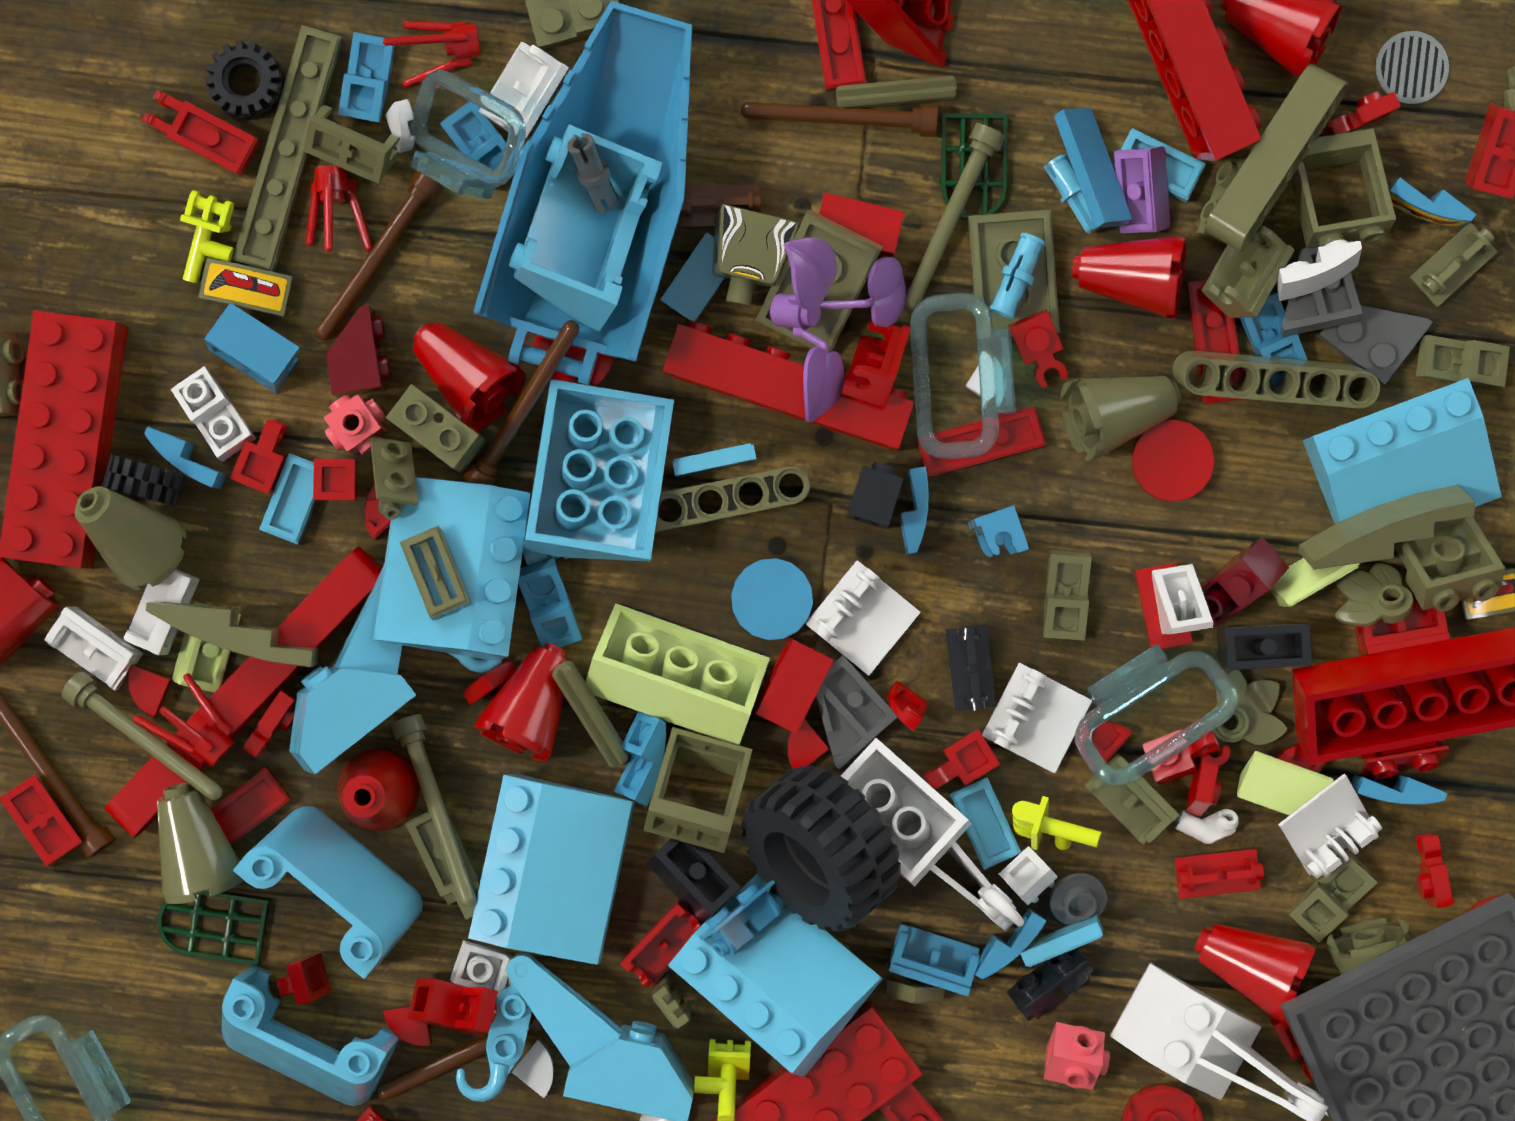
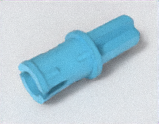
[1044,153,1099,234]

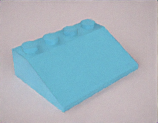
[1302,378,1502,524]
[523,379,674,562]
[373,477,531,661]
[468,774,635,965]
[668,874,883,1077]

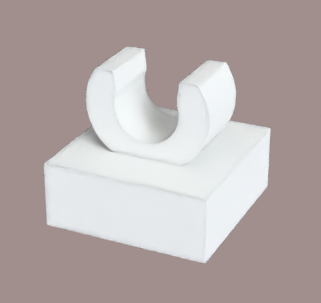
[999,846,1058,905]

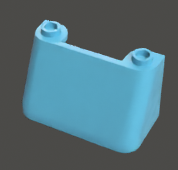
[509,125,662,332]
[233,806,423,979]
[222,965,400,1106]

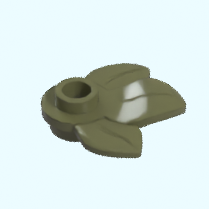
[1335,562,1413,627]
[1209,670,1287,745]

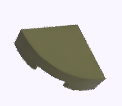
[886,980,945,1004]

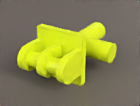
[180,190,234,283]
[1012,796,1102,850]
[694,1039,751,1121]

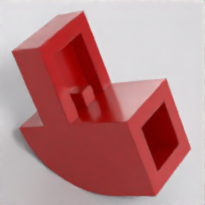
[407,978,498,1036]

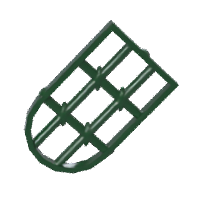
[939,112,1009,220]
[157,892,269,966]

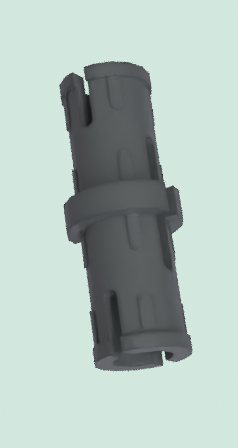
[567,133,619,213]

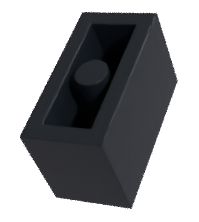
[846,461,904,529]
[1217,624,1312,670]
[647,839,741,924]

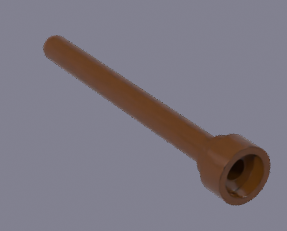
[741,102,938,137]
[316,168,445,340]
[463,320,580,486]
[0,692,116,859]
[378,1012,545,1100]

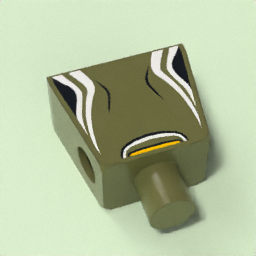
[712,204,799,307]

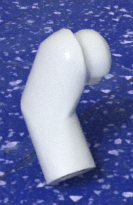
[1174,809,1239,844]

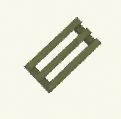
[400,526,472,621]
[652,974,692,1029]

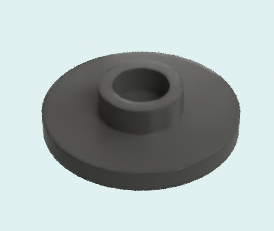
[1049,873,1107,925]

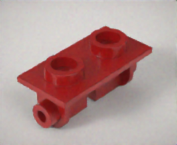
[1358,740,1449,779]
[1174,848,1264,899]

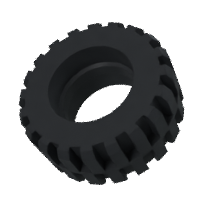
[742,766,901,932]

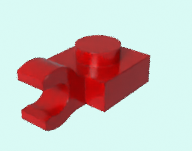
[230,419,288,494]
[1142,727,1221,786]
[923,729,1000,790]
[1185,745,1230,817]

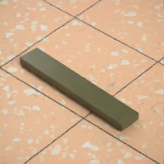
[232,25,343,272]

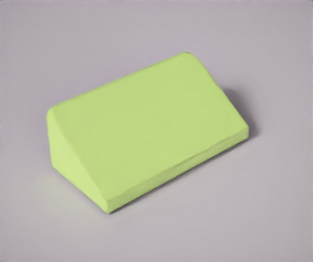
[1271,558,1360,607]
[172,602,241,693]
[1237,751,1333,816]

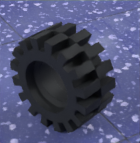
[205,40,285,121]
[102,454,185,506]

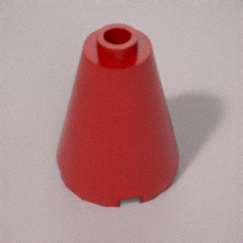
[1221,0,1343,77]
[1072,236,1187,319]
[413,322,526,432]
[473,643,568,763]
[337,749,420,831]
[1194,923,1316,1022]

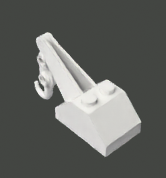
[841,738,1024,932]
[1110,963,1328,1121]

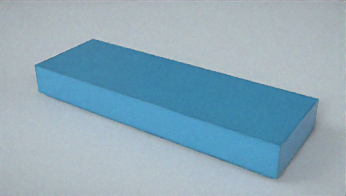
[1054,108,1133,229]

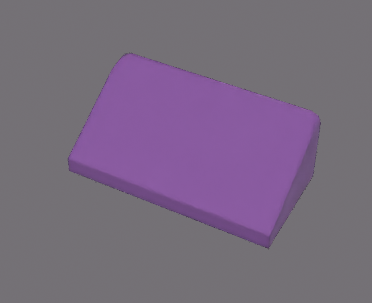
[1114,146,1171,233]

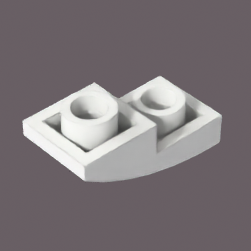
[1277,240,1362,301]
[171,366,256,462]
[450,940,514,997]

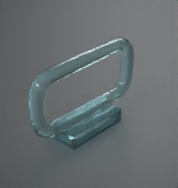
[411,70,526,199]
[910,293,1016,459]
[1075,644,1238,785]
[0,1015,131,1121]

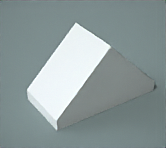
[1152,564,1213,634]

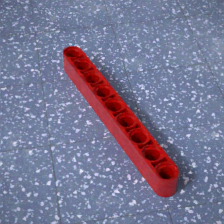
[104,546,383,838]

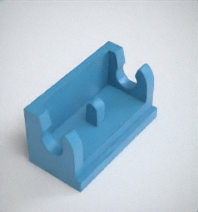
[204,303,300,394]
[967,505,1029,557]
[887,923,980,996]

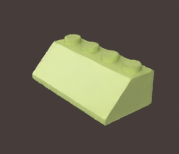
[586,603,770,745]

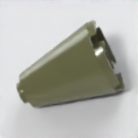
[1061,376,1181,461]
[75,486,186,590]
[157,782,244,904]
[1327,918,1412,975]

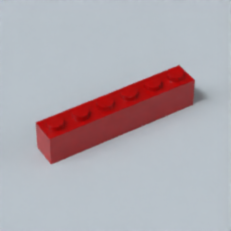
[663,321,914,452]

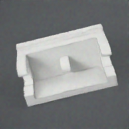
[479,42,569,138]
[123,569,200,655]
[45,607,143,691]

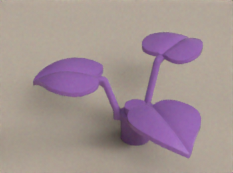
[770,237,906,422]

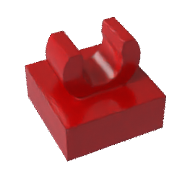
[313,458,358,501]
[276,953,331,1005]

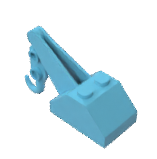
[289,565,503,774]
[456,953,694,1121]

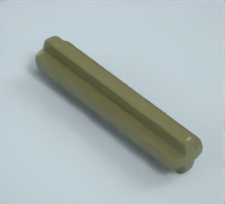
[836,75,957,108]
[552,661,629,768]

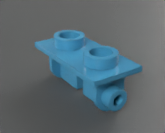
[699,880,784,957]

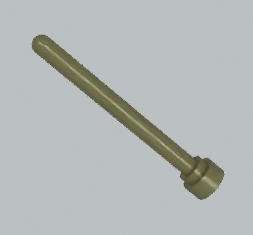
[904,123,1006,311]
[62,672,222,800]
[390,714,476,907]

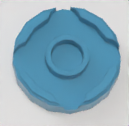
[731,558,813,640]

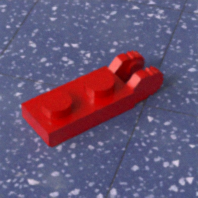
[141,90,261,177]

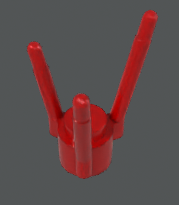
[383,21,481,88]
[306,165,373,252]
[133,673,235,767]

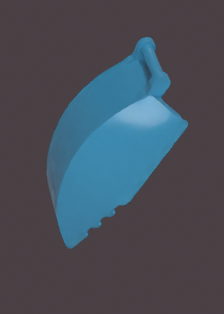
[474,1,692,385]

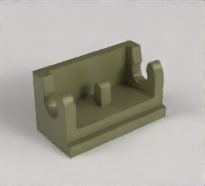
[304,105,400,184]
[1201,226,1295,318]
[1084,754,1180,844]

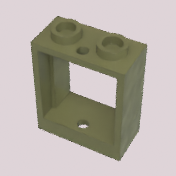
[1291,128,1396,249]
[386,384,489,473]
[643,727,753,853]

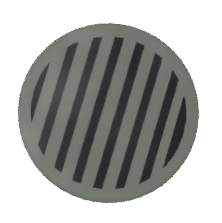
[1376,31,1449,104]

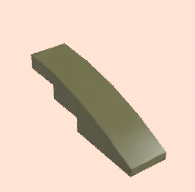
[1299,485,1475,570]
[146,601,319,667]

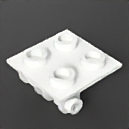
[805,560,921,676]
[982,663,1092,773]
[1278,774,1383,879]

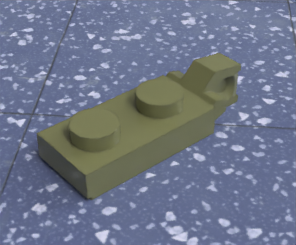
[405,807,480,920]

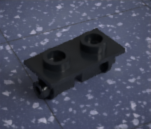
[946,625,996,711]
[1006,948,1094,1021]

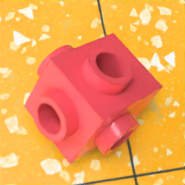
[324,394,388,455]
[1044,1022,1110,1090]

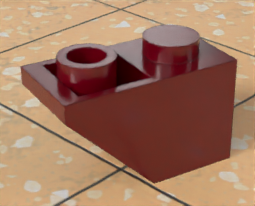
[326,305,392,398]
[1200,537,1289,628]

